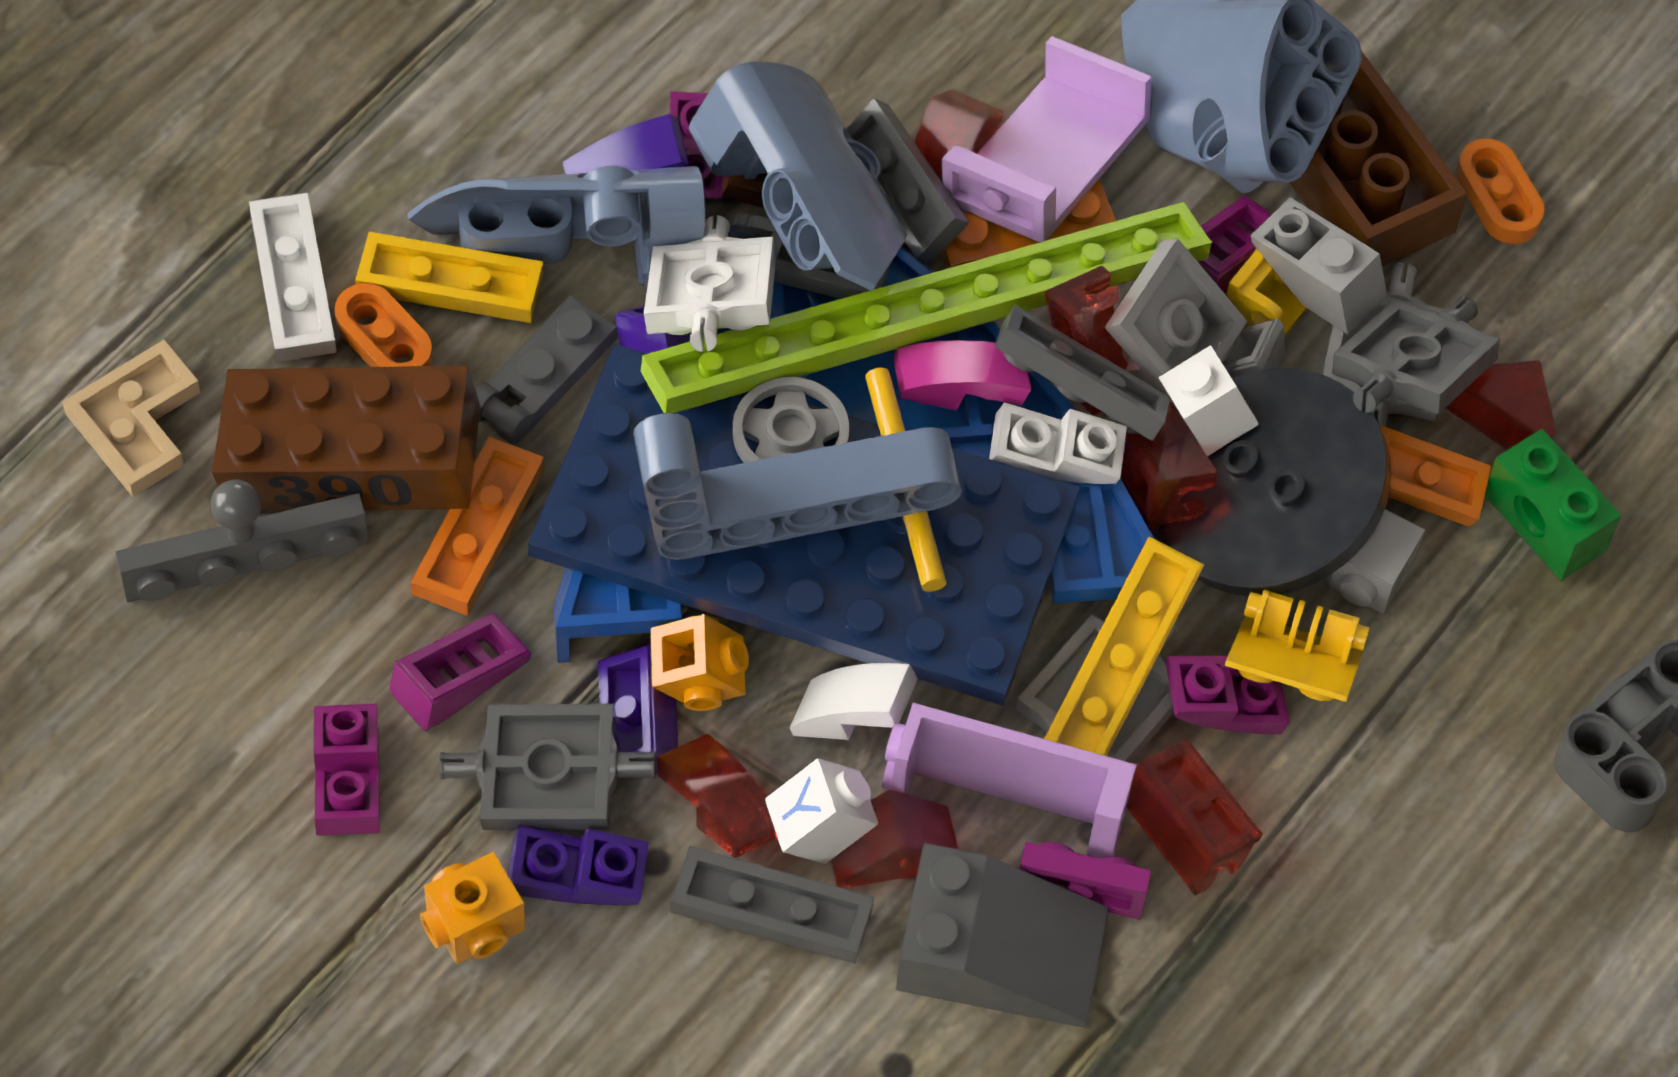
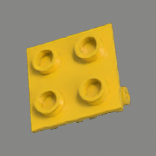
[1225,589,1370,702]

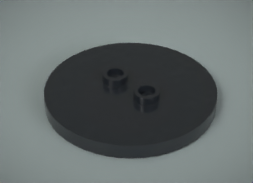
[1149,368,1392,596]

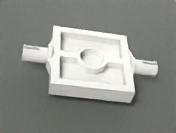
[644,215,776,352]

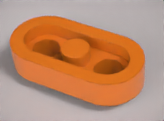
[1456,138,1545,244]
[335,283,433,367]

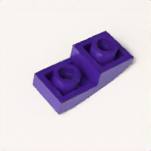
[563,114,689,174]
[508,825,649,905]

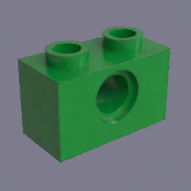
[1485,429,1621,581]

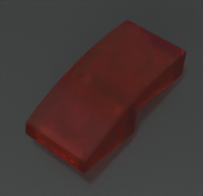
[658,733,778,858]

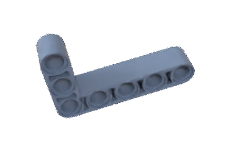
[633,413,962,560]

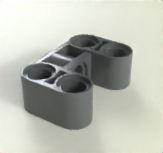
[1554,640,1678,832]

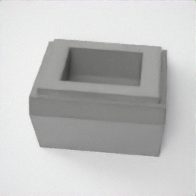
[1222,319,1285,379]

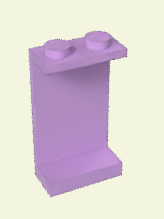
[942,36,1152,242]
[882,703,1136,859]

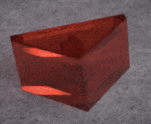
[914,89,1003,184]
[1445,360,1557,450]
[830,789,959,888]

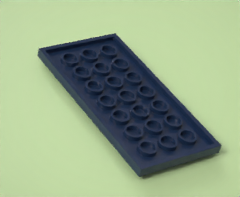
[528,344,1080,706]

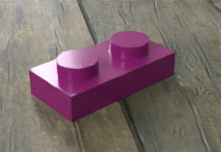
[1020,842,1151,920]

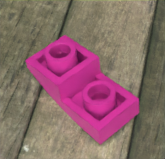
[893,340,1031,410]

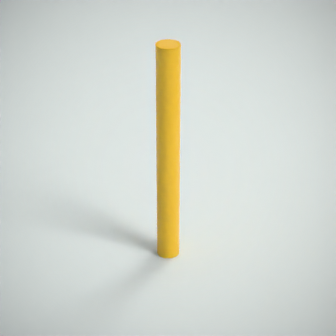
[865,368,947,592]

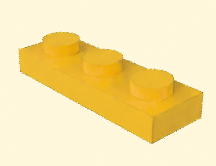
[355,231,544,323]

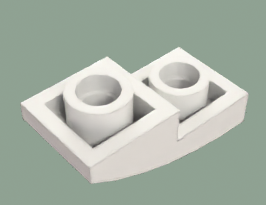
[989,402,1127,484]
[790,663,918,740]

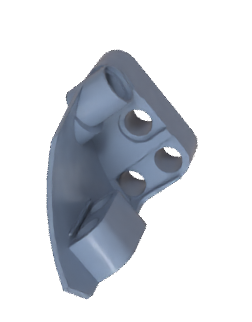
[1121,0,1362,193]
[689,62,907,291]
[408,165,705,293]

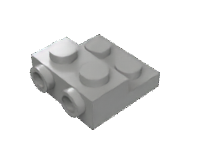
[1105,238,1247,411]

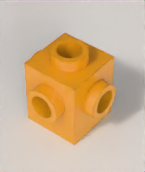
[651,614,749,711]
[420,852,526,964]

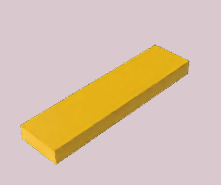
[1044,537,1204,756]

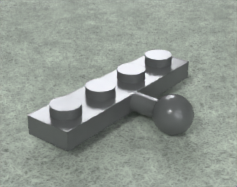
[115,479,368,602]

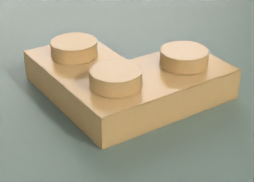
[62,340,200,497]

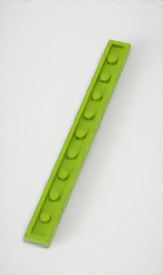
[641,202,1212,414]

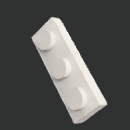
[249,193,336,362]

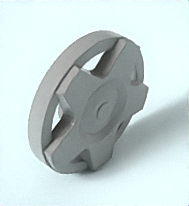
[733,377,849,463]

